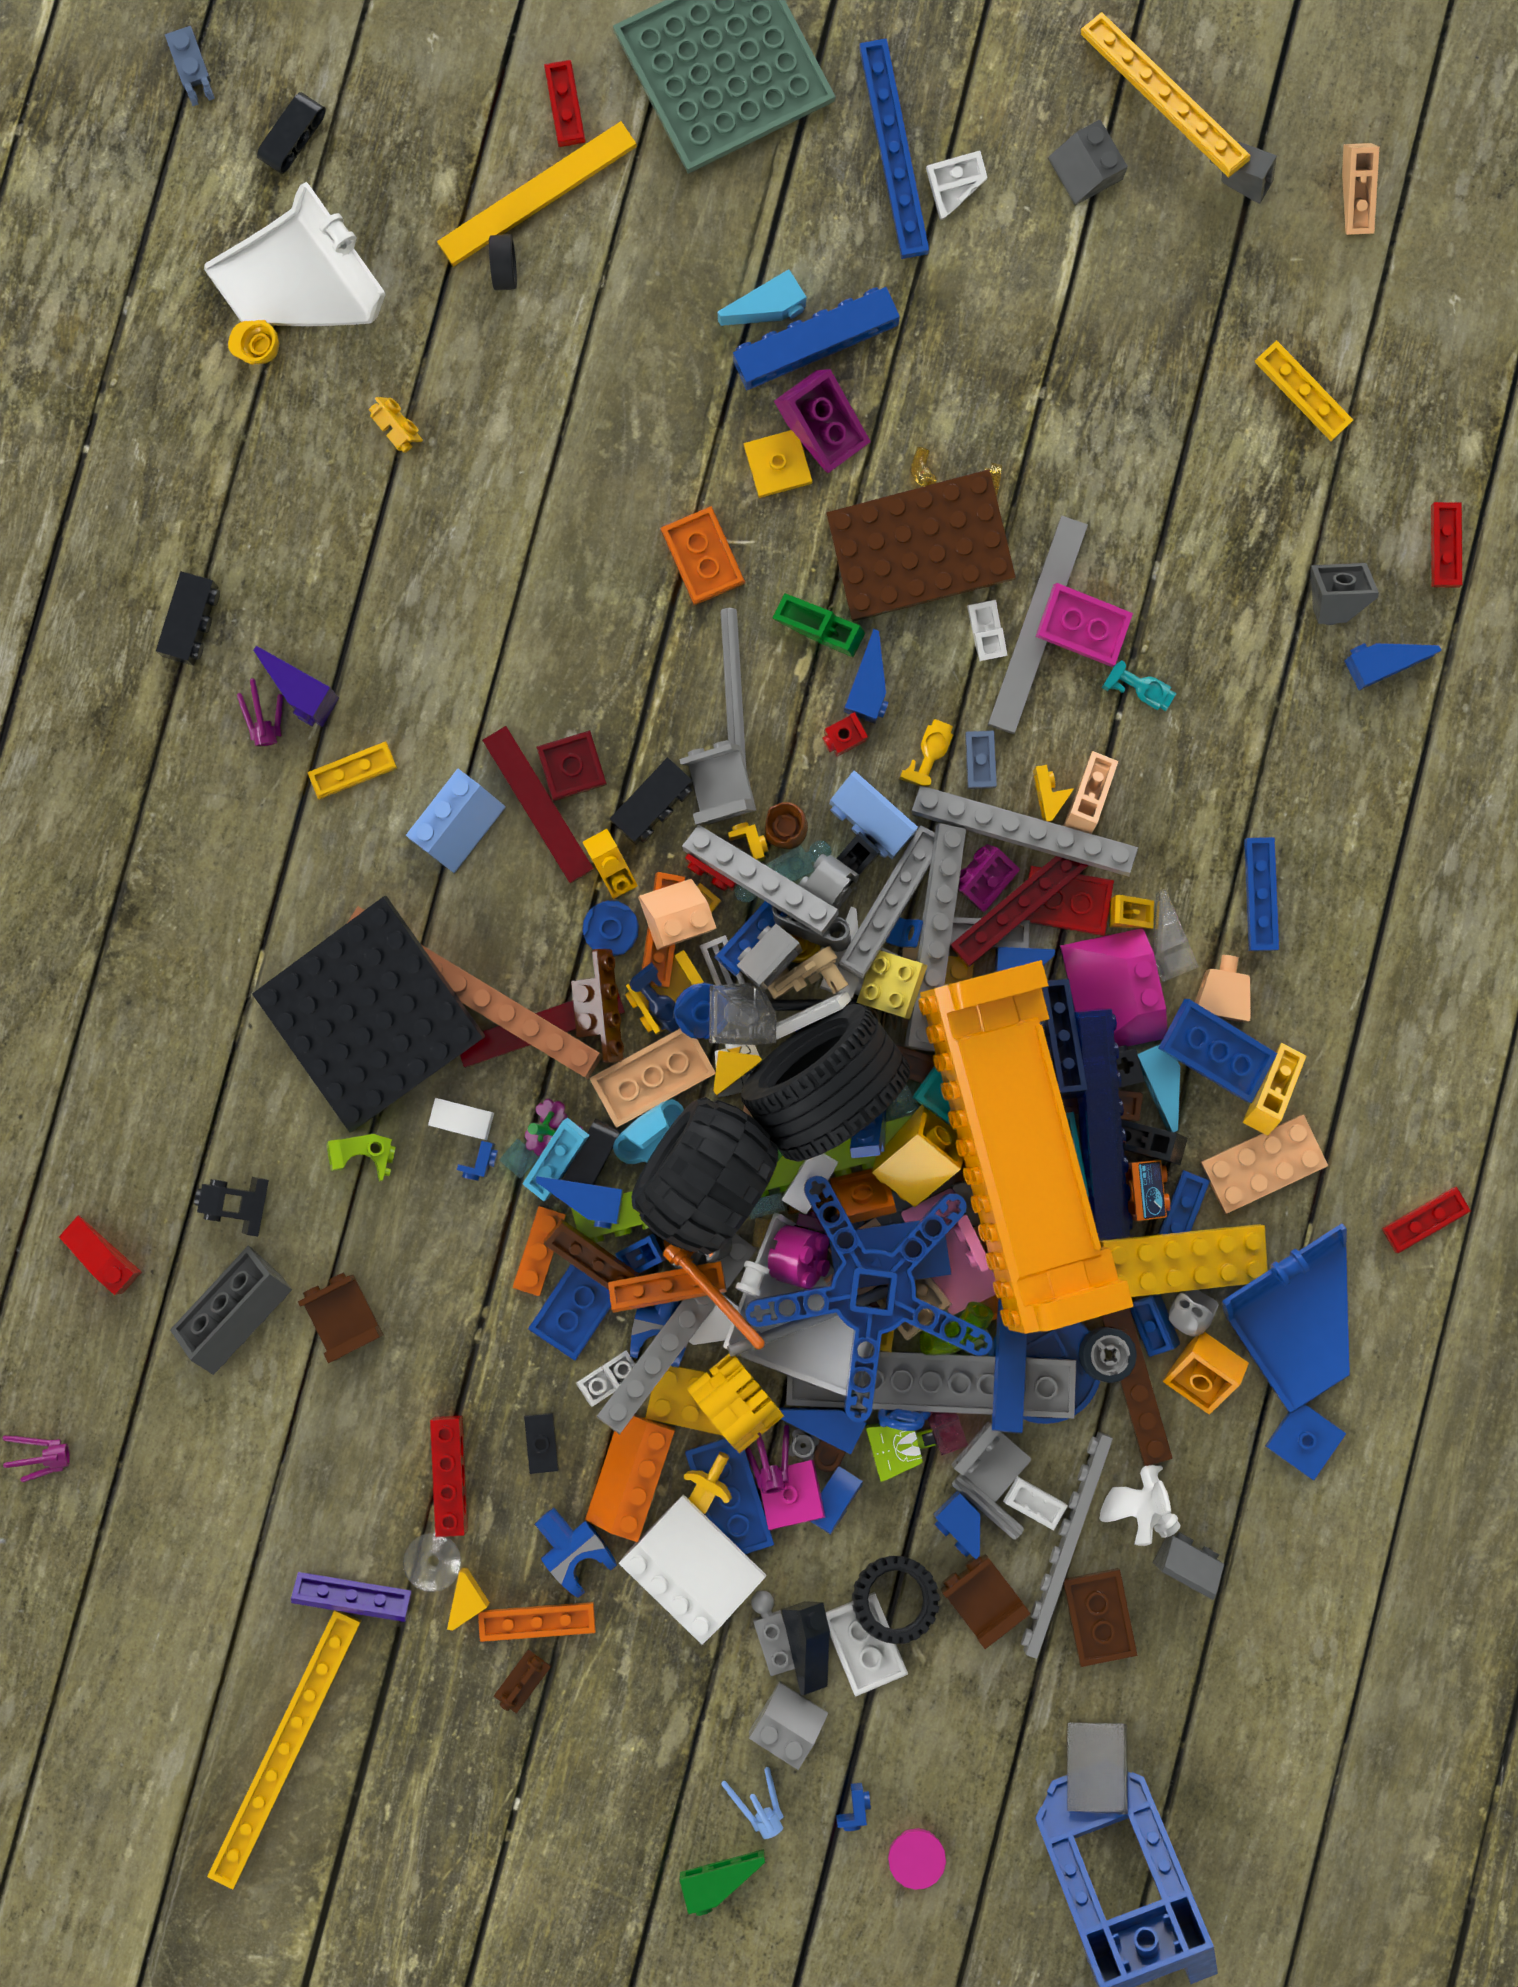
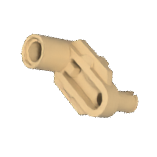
[767,946,849,1000]

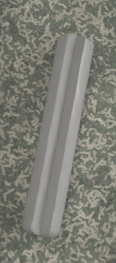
[952,1474,1024,1540]

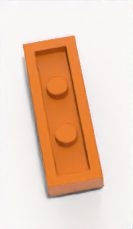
[512,1206,567,1296]

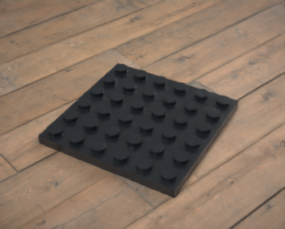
[252,896,486,1133]

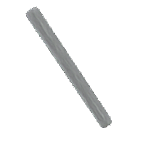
[721,608,746,766]

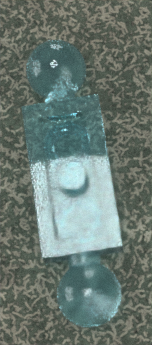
[735,840,832,902]

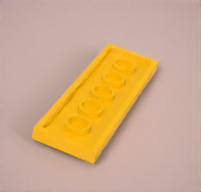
[1100,1224,1268,1297]

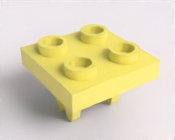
[856,950,928,1020]

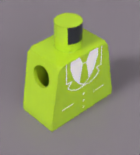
[865,1421,936,1482]

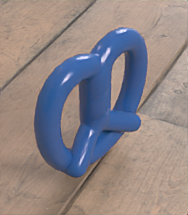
[878,1409,931,1431]

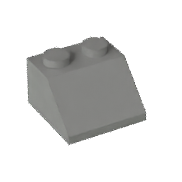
[737,924,803,992]
[749,1681,828,1770]

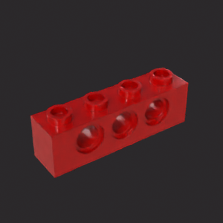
[430,1415,468,1537]

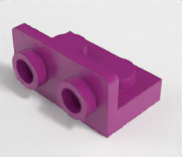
[958,844,1020,912]

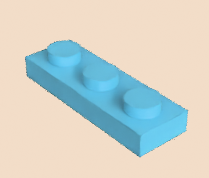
[523,1118,590,1201]

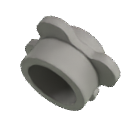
[788,1429,819,1461]

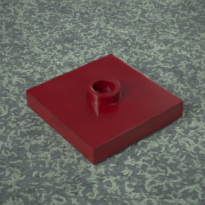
[537,730,607,801]

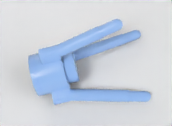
[721,1767,784,1839]

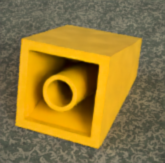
[872,1105,963,1207]

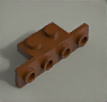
[571,949,624,1063]

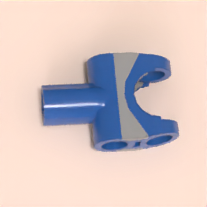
[630,1300,688,1368]
[534,1507,617,1598]

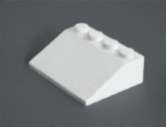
[619,1494,766,1644]

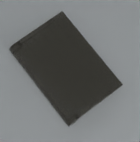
[1067,1722,1128,1815]

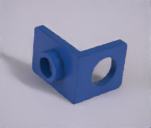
[885,918,923,948]

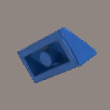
[1130,1294,1180,1357]

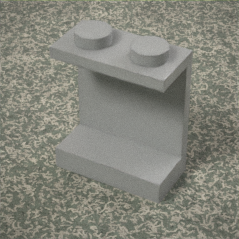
[679,740,756,826]

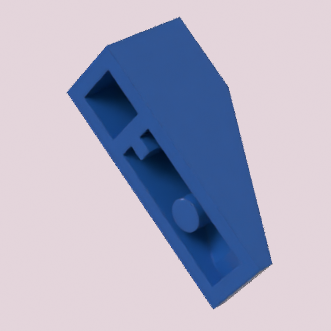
[844,629,889,724]
[1344,643,1442,690]
[536,1176,624,1229]
[779,1408,866,1454]

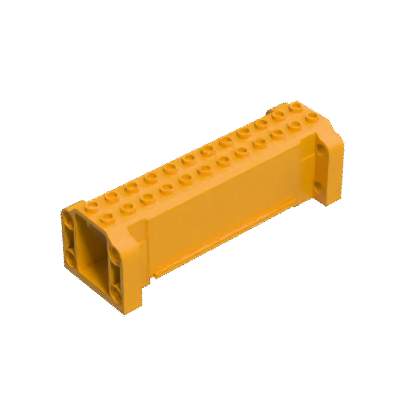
[918,960,1134,1334]

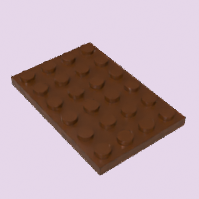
[826,469,1016,622]

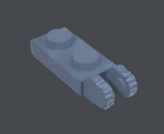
[165,26,215,106]

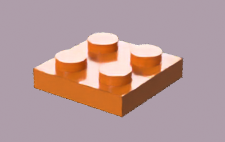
[830,1168,897,1224]

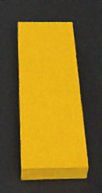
[307,741,398,800]

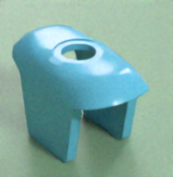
[613,1099,684,1164]

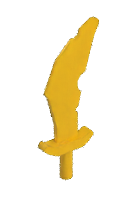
[684,1452,732,1514]

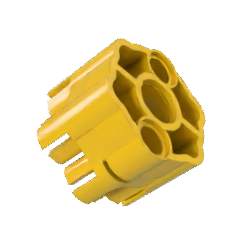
[687,1353,784,1454]

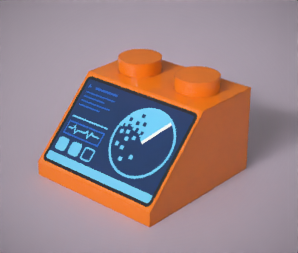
[1123,1160,1170,1221]

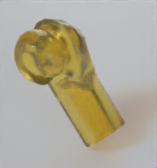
[910,447,936,487]

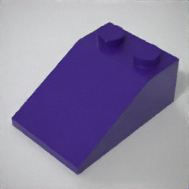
[253,646,339,727]

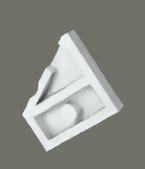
[926,151,987,221]

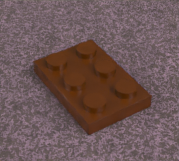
[1063,1568,1138,1667]

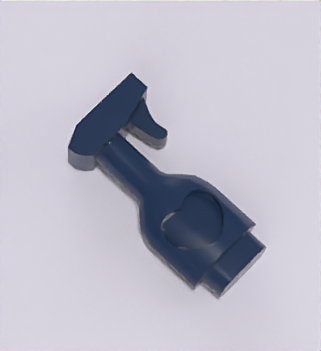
[629,962,679,1033]

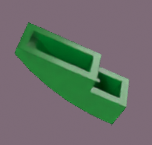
[772,593,865,658]

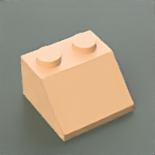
[638,879,716,950]

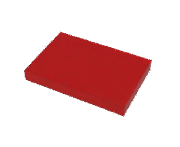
[1025,866,1114,936]

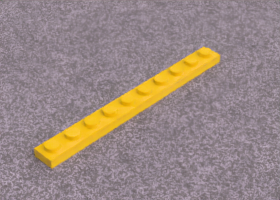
[207,1610,362,1890]

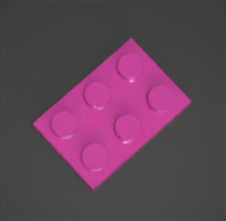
[1035,583,1133,667]

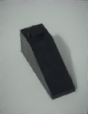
[1091,1116,1188,1165]
[781,1601,830,1695]

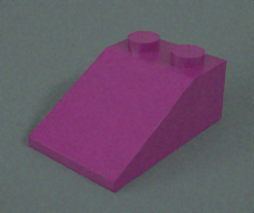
[774,369,871,473]

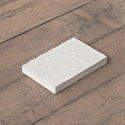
[826,1592,908,1697]

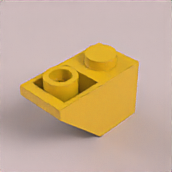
[583,829,638,899]

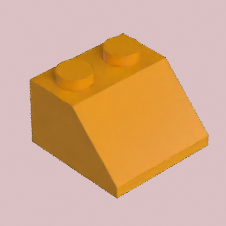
[1163,1332,1249,1415]

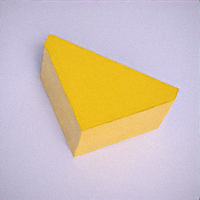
[1109,895,1154,929]
[713,1050,762,1096]
[447,1567,490,1631]

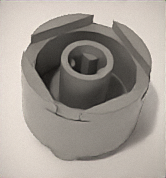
[798,854,859,910]

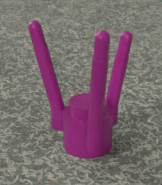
[237,678,283,747]
[745,1425,789,1494]
[2,1435,70,1482]

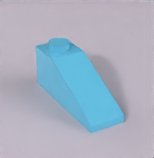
[718,269,807,326]
[1137,1044,1180,1132]

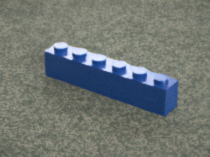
[733,287,900,391]

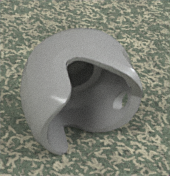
[1169,1290,1219,1337]

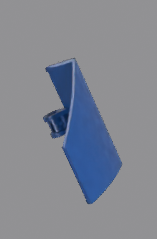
[1222,1223,1350,1413]

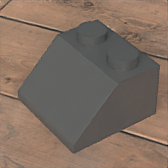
[1048,119,1128,205]
[1152,1532,1224,1600]

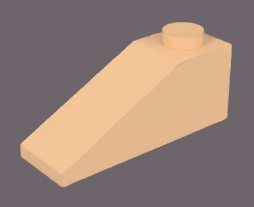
[1342,143,1380,235]
[1063,751,1118,834]

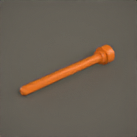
[663,1244,765,1349]

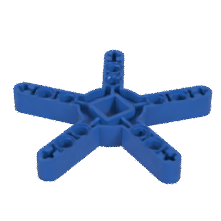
[745,1176,993,1423]

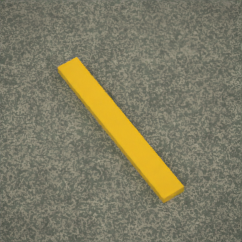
[1081,12,1251,178]
[437,121,637,267]

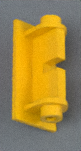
[369,397,423,453]

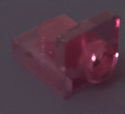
[927,1412,968,1456]

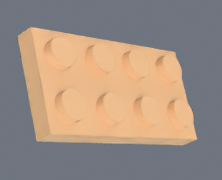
[589,1029,716,1128]
[1200,1114,1328,1214]

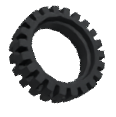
[852,1556,940,1644]

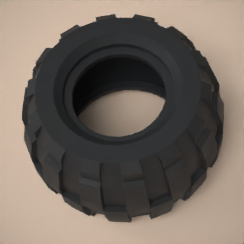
[631,1097,778,1255]

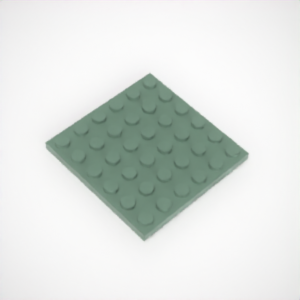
[613,0,836,174]

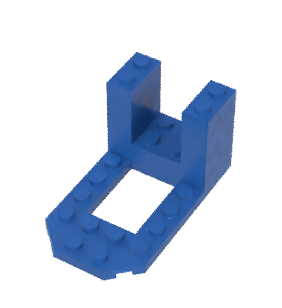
[1035,1760,1218,1987]

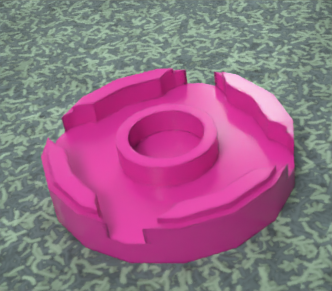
[888,1828,946,1890]

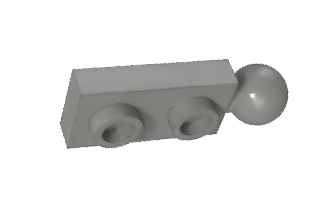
[751,1590,795,1676]

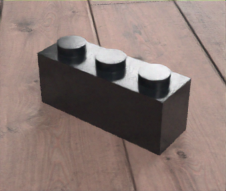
[156,571,220,666]
[610,757,693,845]

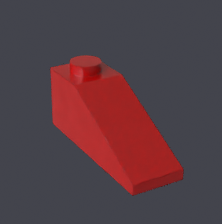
[59,1215,142,1295]

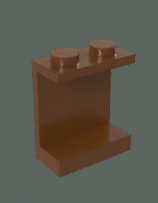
[298,1272,384,1363]
[941,1554,1031,1649]

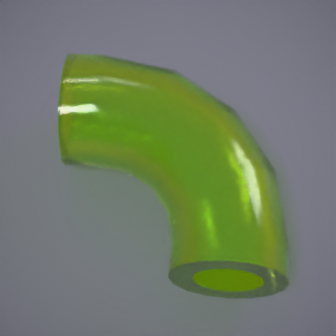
[920,1301,994,1356]

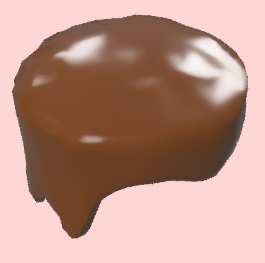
[765,802,808,849]

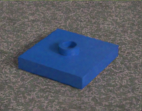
[1265,1404,1346,1480]

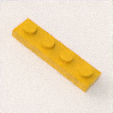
[1255,340,1353,442]

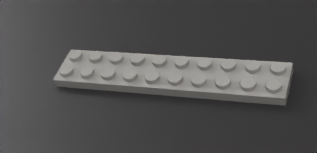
[786,1350,1076,1419]

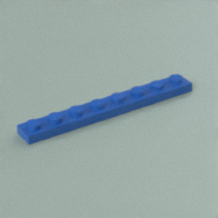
[859,38,929,259]

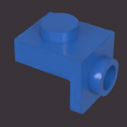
[457,1141,498,1181]
[836,1783,871,1831]

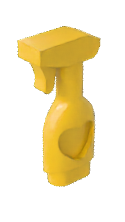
[899,719,953,787]

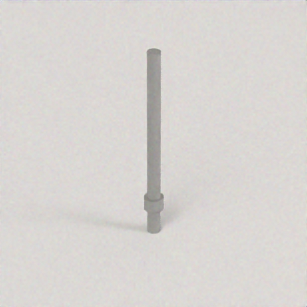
[727,1285,888,1357]

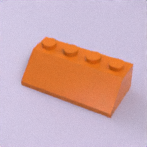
[585,1414,675,1542]

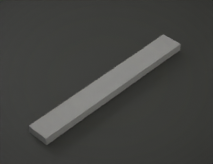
[988,516,1088,734]

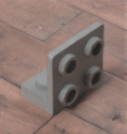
[951,1421,1031,1502]

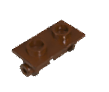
[494,1649,551,1714]

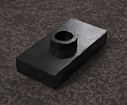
[524,1413,559,1474]

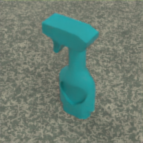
[1102,660,1176,711]

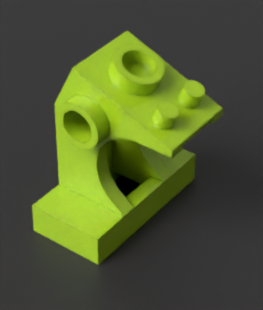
[326,1134,396,1181]

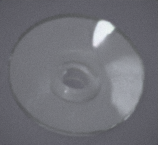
[403,1533,461,1592]

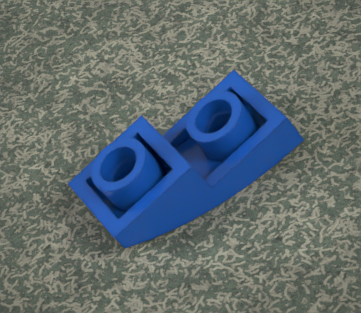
[810,1466,863,1535]

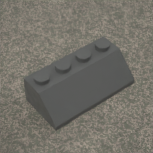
[170,1246,292,1375]

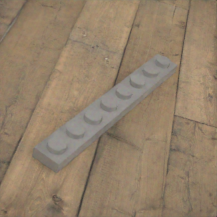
[912,785,1138,877]
[905,823,966,1052]
[596,1233,757,1435]
[1021,1432,1113,1659]

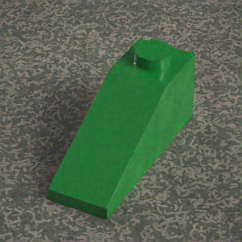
[679,1849,765,1916]

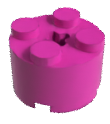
[768,1225,830,1289]

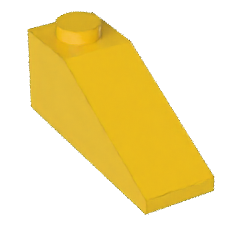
[1242,1043,1307,1136]

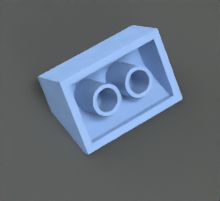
[406,769,506,873]
[829,771,918,859]

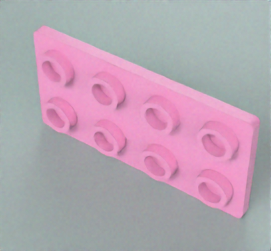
[901,1189,996,1315]

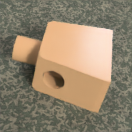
[1195,955,1251,1023]

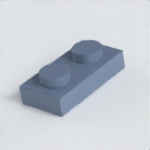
[965,731,997,789]

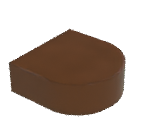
[813,1439,846,1472]

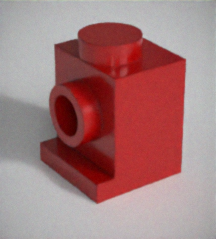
[822,712,868,757]

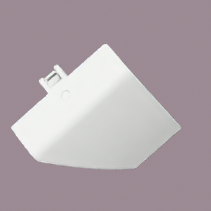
[204,182,385,326]
[723,1213,873,1396]

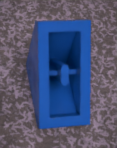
[615,1233,666,1273]

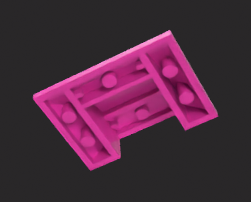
[1060,928,1167,1056]

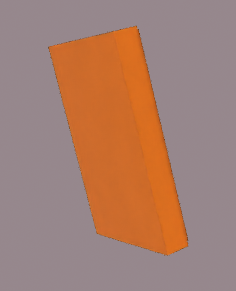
[660,506,745,606]

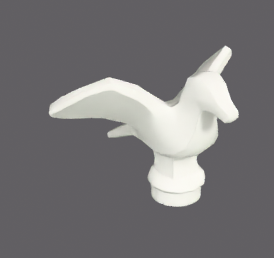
[1099,1465,1181,1546]

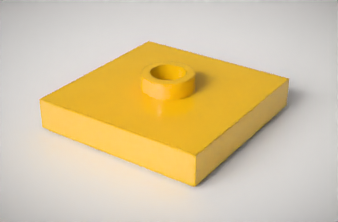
[744,430,812,498]

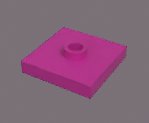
[760,1460,826,1530]

